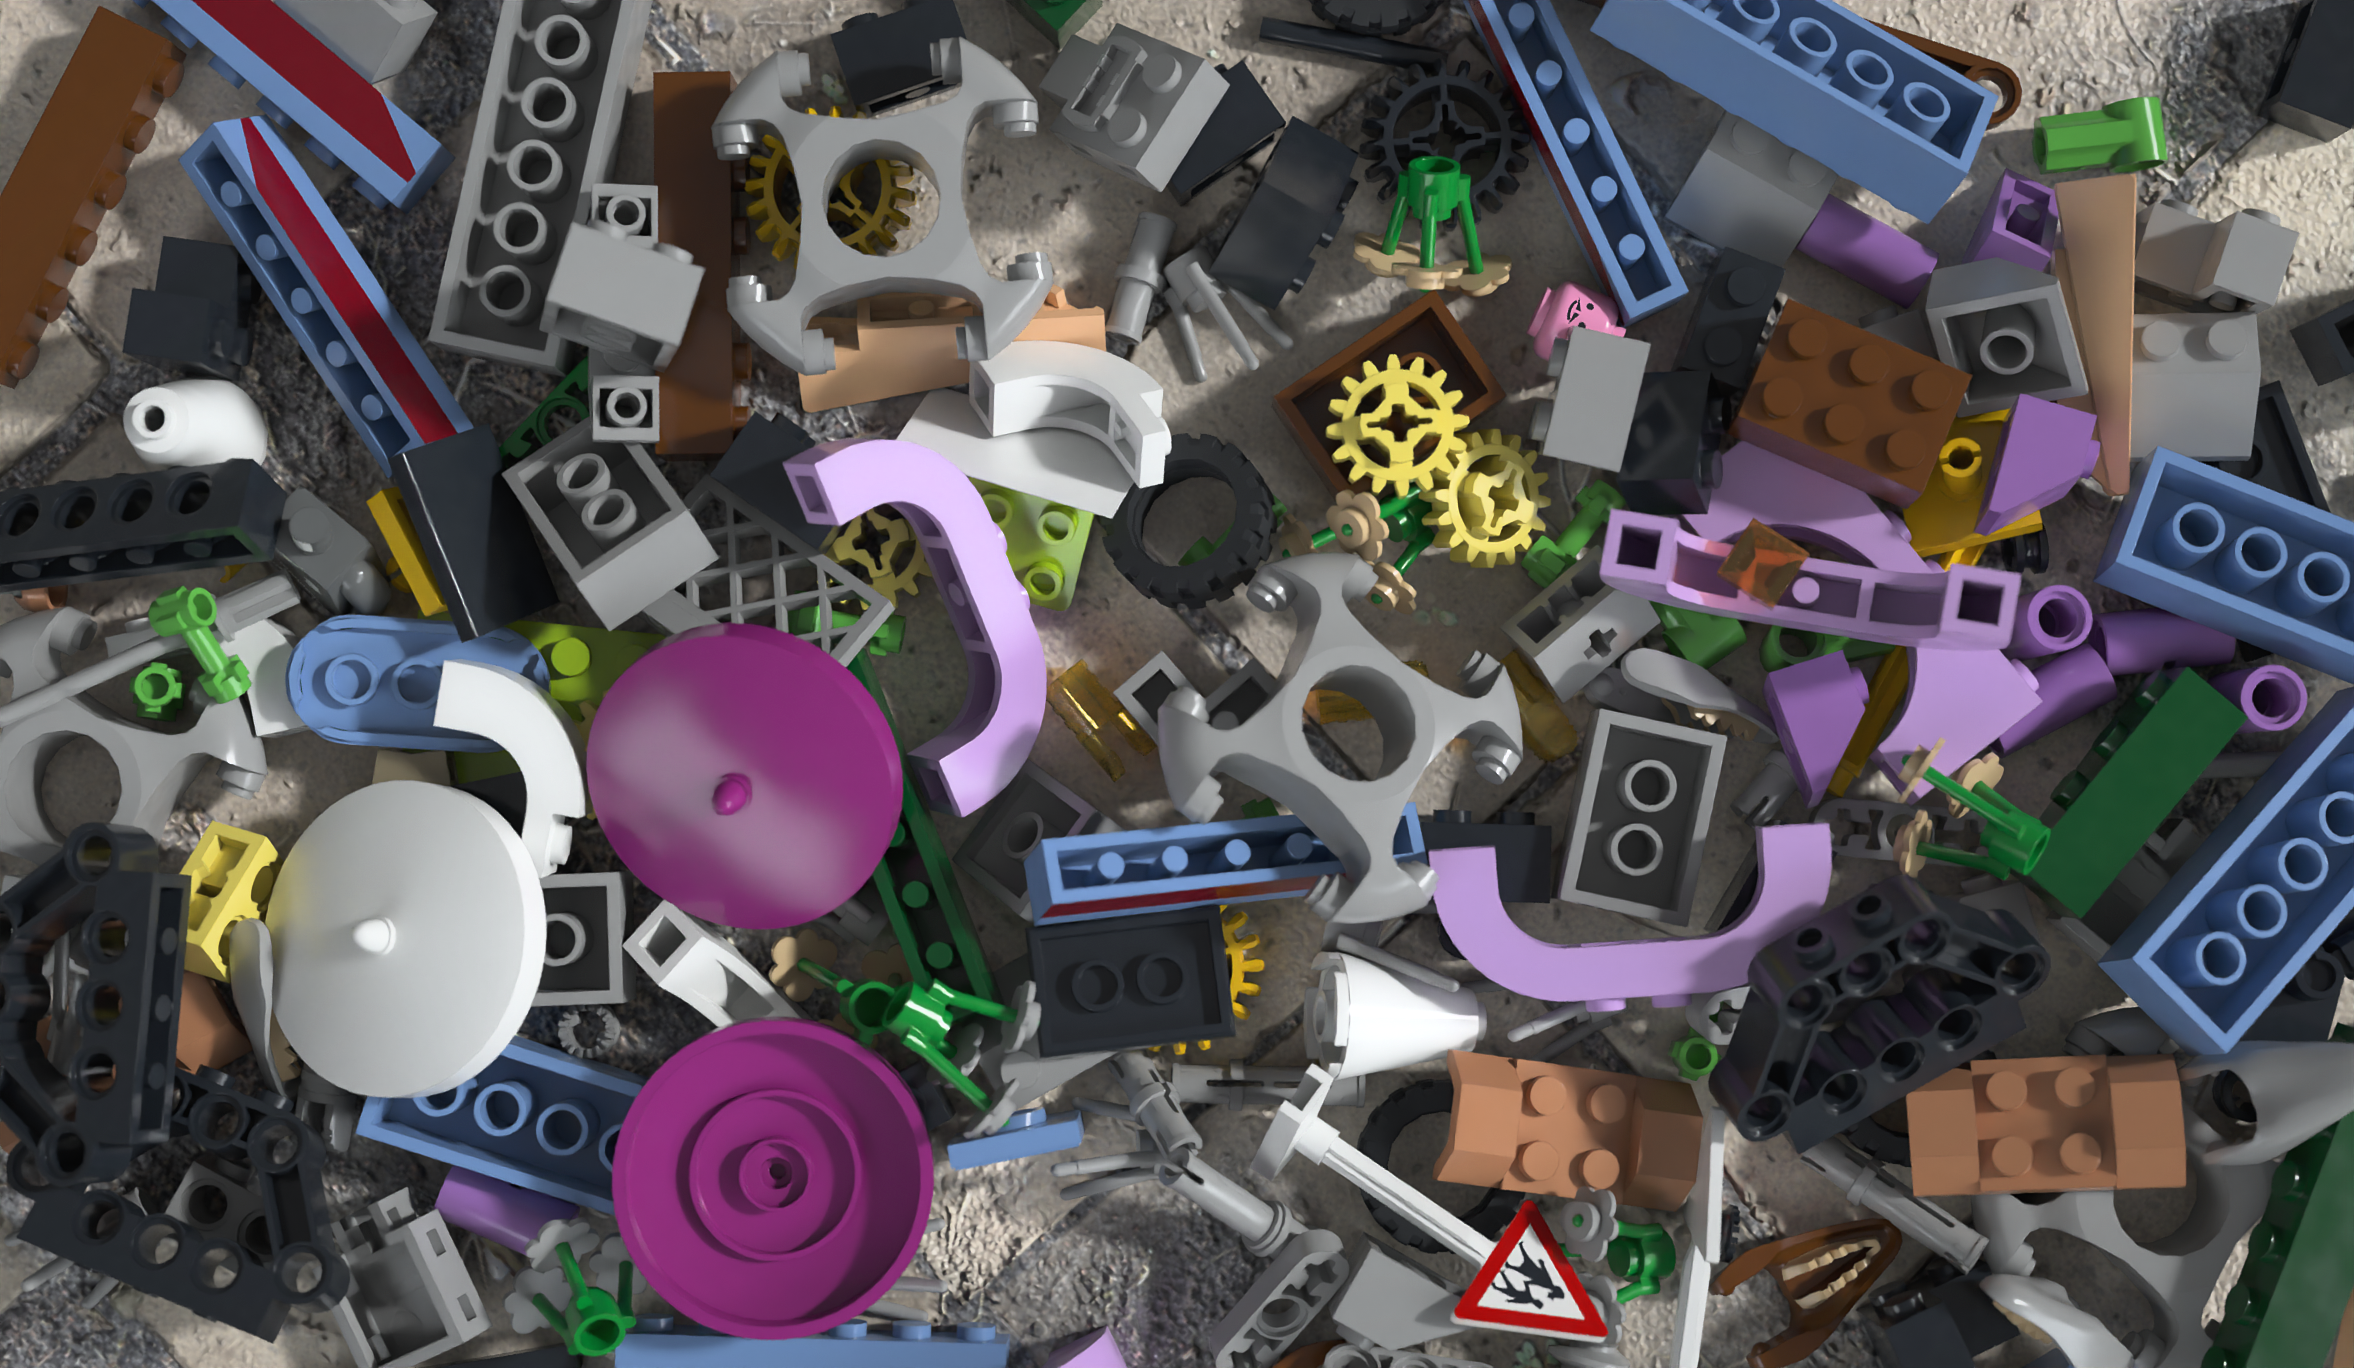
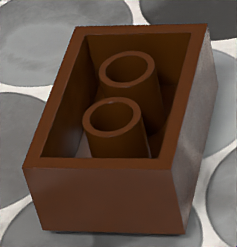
[1271,290,1507,502]
[1727,298,1972,509]

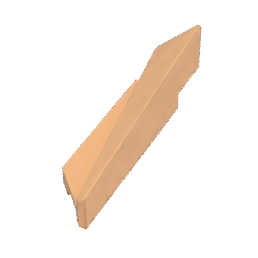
[2051,174,2136,496]
[798,284,1106,413]

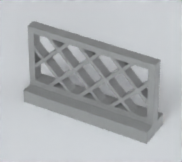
[636,473,895,667]

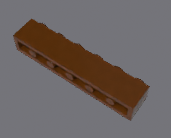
[0,6,187,389]
[653,71,752,461]

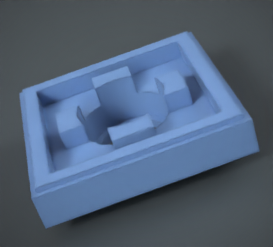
[947,1107,1085,1171]

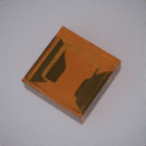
[1716,518,1810,611]

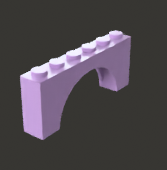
[1667,440,2043,807]

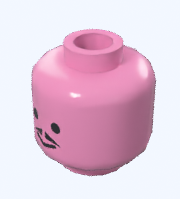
[1526,280,1626,361]

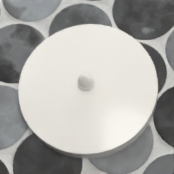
[265,780,546,1098]

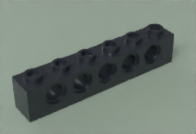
[0,458,287,593]

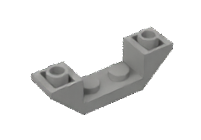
[588,183,659,443]

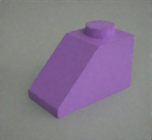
[1961,168,2059,272]
[1973,393,2100,536]
[1762,650,1869,809]

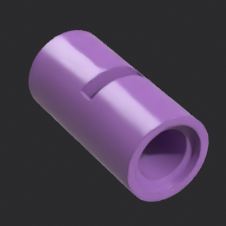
[1795,194,1939,309]
[1999,585,2092,661]
[2087,607,2235,676]
[1988,643,2117,759]
[2206,665,2307,734]
[434,1165,580,1256]

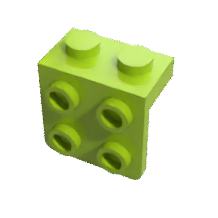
[969,477,1095,611]

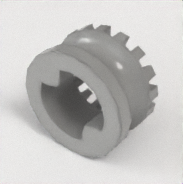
[558,1004,620,1059]

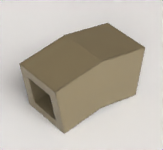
[372,749,459,787]

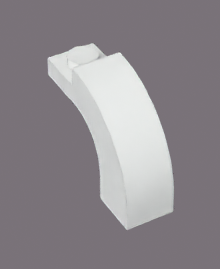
[969,340,1171,489]
[105,617,311,738]
[433,659,593,878]
[622,900,814,1028]

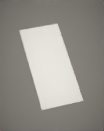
[896,388,1134,519]

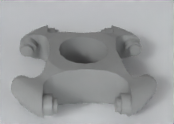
[711,36,1054,376]
[1157,552,1522,924]
[0,607,268,971]
[1970,1006,2287,1368]

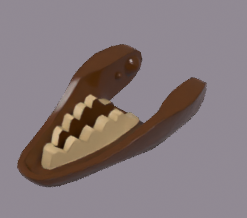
[1708,1218,1903,1368]

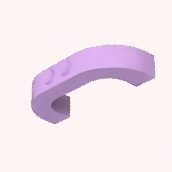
[783,439,1047,818]
[1599,509,2021,651]
[1429,822,1831,1012]

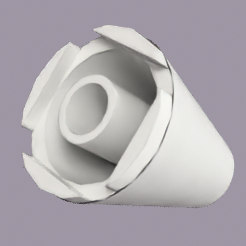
[123,375,268,472]
[1303,951,1487,1081]

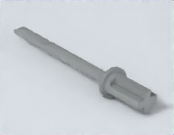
[0,568,301,728]

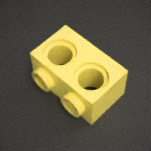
[180,821,284,983]

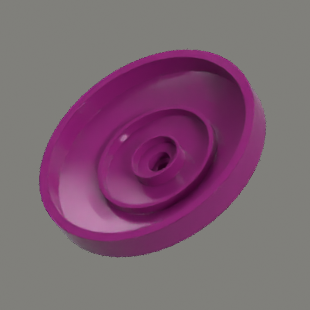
[586,623,903,930]
[612,1017,934,1340]

